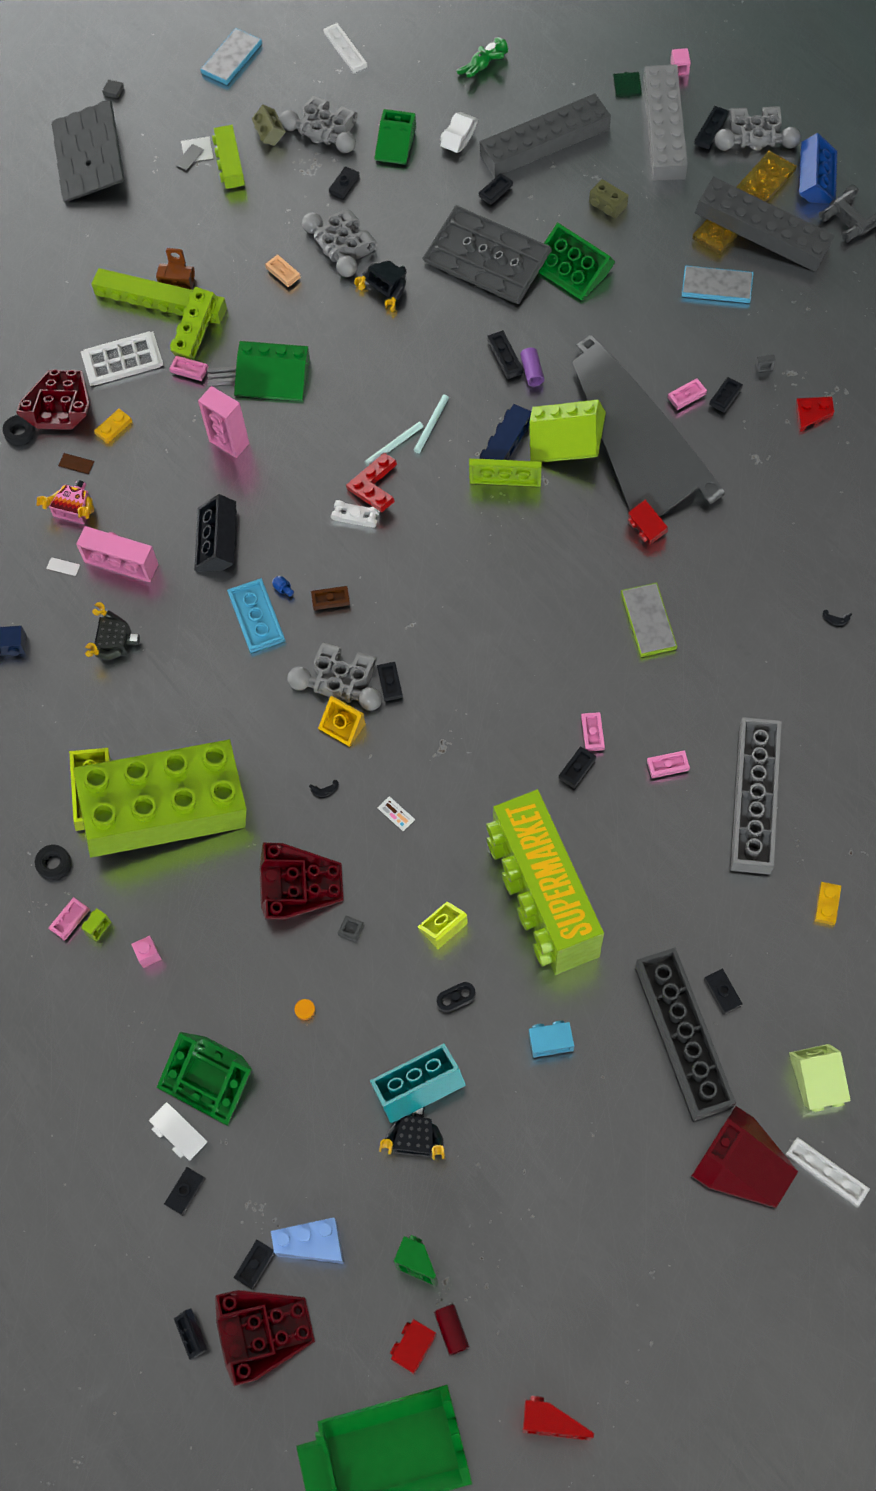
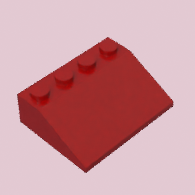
[522,1396,594,1441]

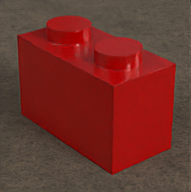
[627,499,668,545]
[390,1319,437,1375]

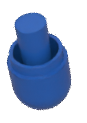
[272,576,294,597]

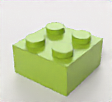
[81,908,111,942]

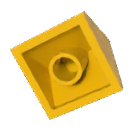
[318,696,366,747]

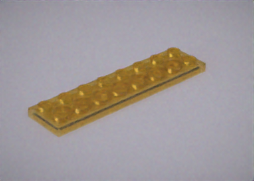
[692,151,797,255]

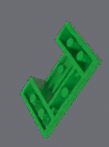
[156,1032,252,1125]

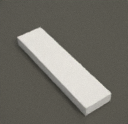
[323,23,367,73]
[785,1137,870,1208]

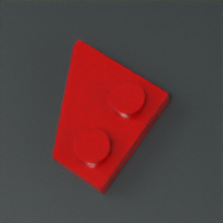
[796,397,834,431]

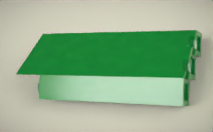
[297,1384,472,1491]

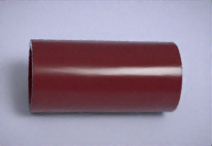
[434,1304,470,1356]

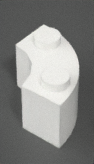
[440,112,478,153]
[149,1102,207,1161]

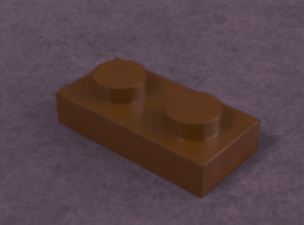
[311,586,350,610]

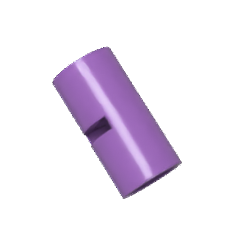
[520,348,545,387]

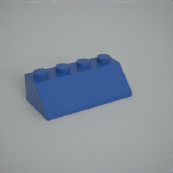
[799,133,837,204]

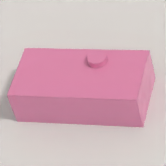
[198,386,250,458]
[76,526,159,582]

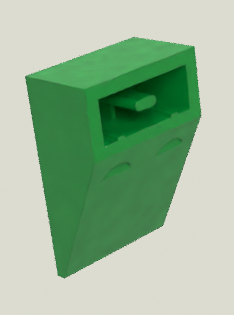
[374,109,416,164]

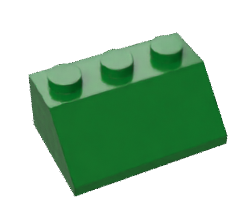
[393,1235,438,1287]

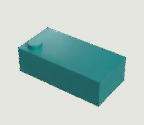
[370,1043,466,1123]

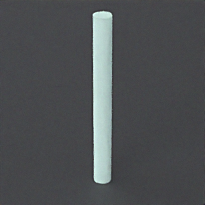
[414,394,449,453]
[364,421,423,466]

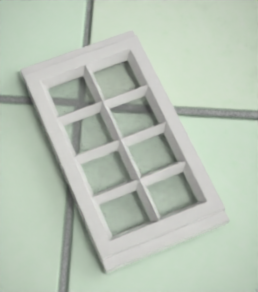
[81,331,163,386]

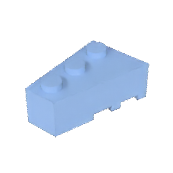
[271,1217,344,1264]

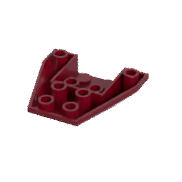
[16,369,90,430]
[259,842,344,919]
[691,1106,798,1208]
[215,1290,315,1386]

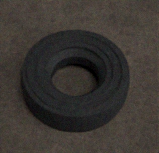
[3,415,35,445]
[35,844,71,880]

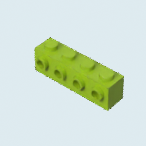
[212,124,245,189]
[170,287,218,360]

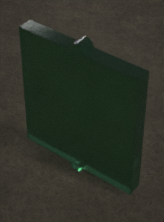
[613,72,642,98]

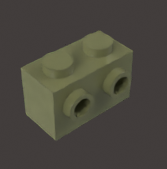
[252,104,285,146]
[589,179,628,218]

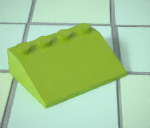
[530,400,606,462]

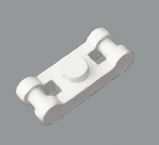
[331,500,380,528]

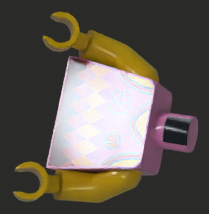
[36,480,95,524]

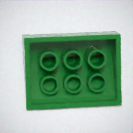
[538,222,615,301]
[234,341,310,402]

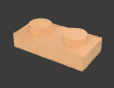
[265,255,301,287]

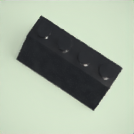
[194,494,237,572]

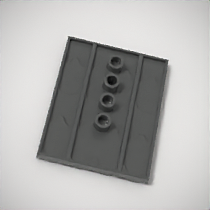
[52,100,125,203]
[422,205,552,304]

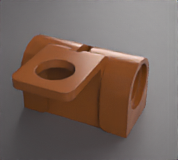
[156,248,195,290]

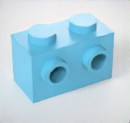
[529,1020,574,1058]

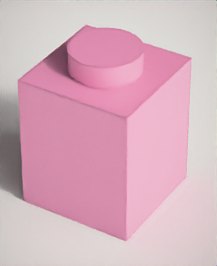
[671,48,691,76]
[131,935,162,968]

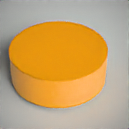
[294,999,315,1021]

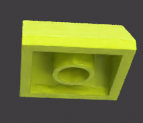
[418,902,468,949]

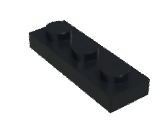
[694,106,729,149]
[487,330,524,379]

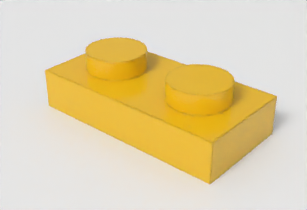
[94,409,132,444]
[814,882,841,925]

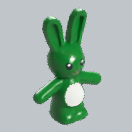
[456,37,508,78]

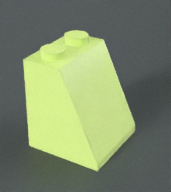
[789,1044,851,1112]

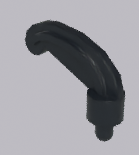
[823,610,852,625]
[309,780,339,797]

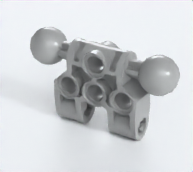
[279,96,358,153]
[714,107,801,151]
[302,209,378,277]
[287,642,382,711]

